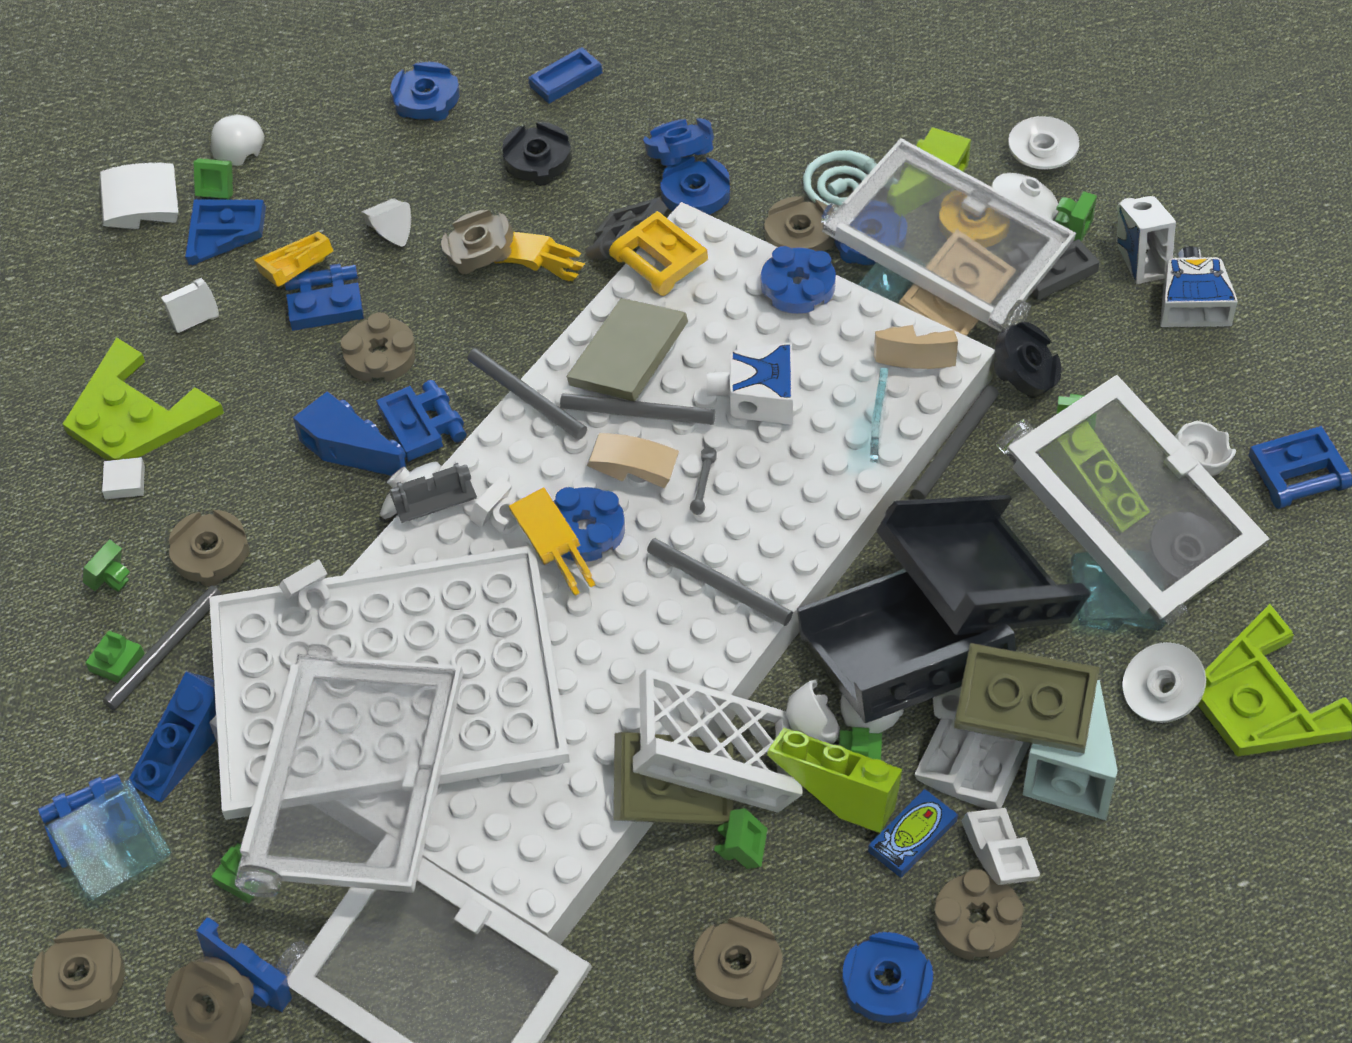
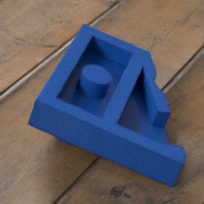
[185,200,266,265]
[196,917,292,1012]

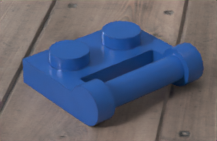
[1248,426,1352,509]

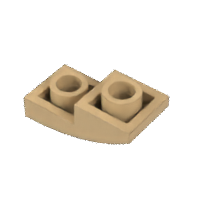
[874,325,958,369]
[587,433,679,488]

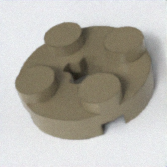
[764,196,835,251]
[441,210,513,274]
[340,312,416,382]
[169,510,250,586]
[934,869,1024,960]
[693,917,783,1008]
[32,928,125,1018]
[165,957,254,1043]

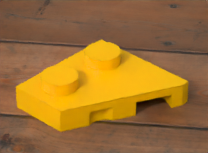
[254,231,333,287]

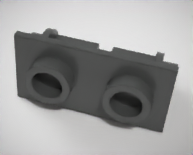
[389,463,477,523]

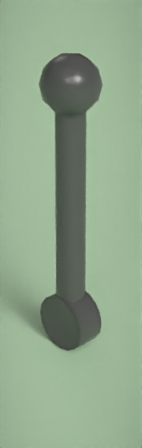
[690,447,717,515]

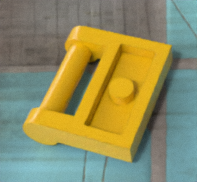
[609,211,708,296]

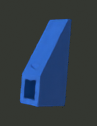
[293,391,407,476]
[127,671,216,802]

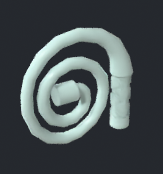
[803,150,899,214]

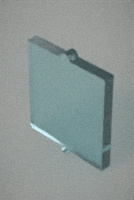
[870,368,889,463]

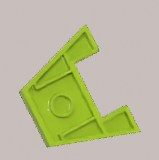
[63,338,224,461]
[1198,604,1352,757]

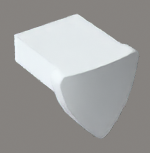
[362,198,411,246]
[161,278,219,333]

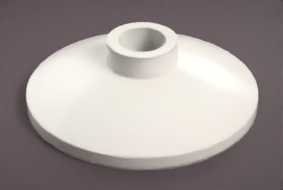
[1008,116,1079,169]
[991,173,1058,220]
[380,462,441,519]
[1123,642,1206,723]

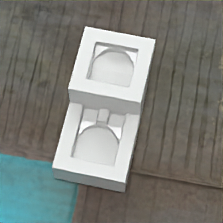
[961,808,1040,885]

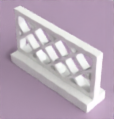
[633,669,802,813]

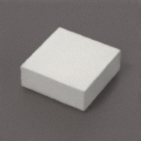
[102,457,145,500]

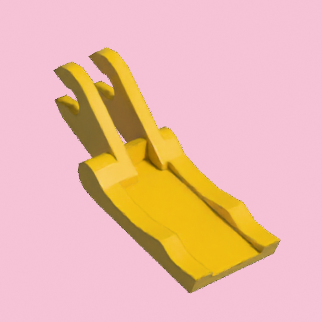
[494,232,585,281]
[509,487,596,596]

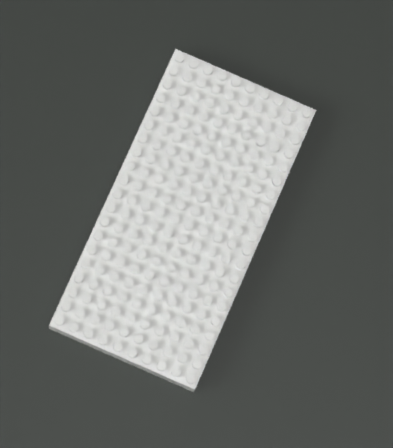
[209,202,995,945]

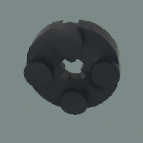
[503,122,572,186]
[994,322,1062,399]

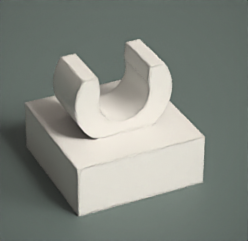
[469,476,517,531]
[279,560,330,612]

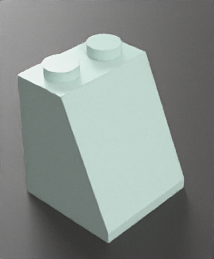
[1023,680,1118,820]

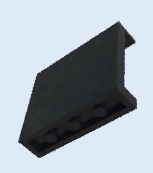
[876,495,1091,635]
[797,569,1016,724]

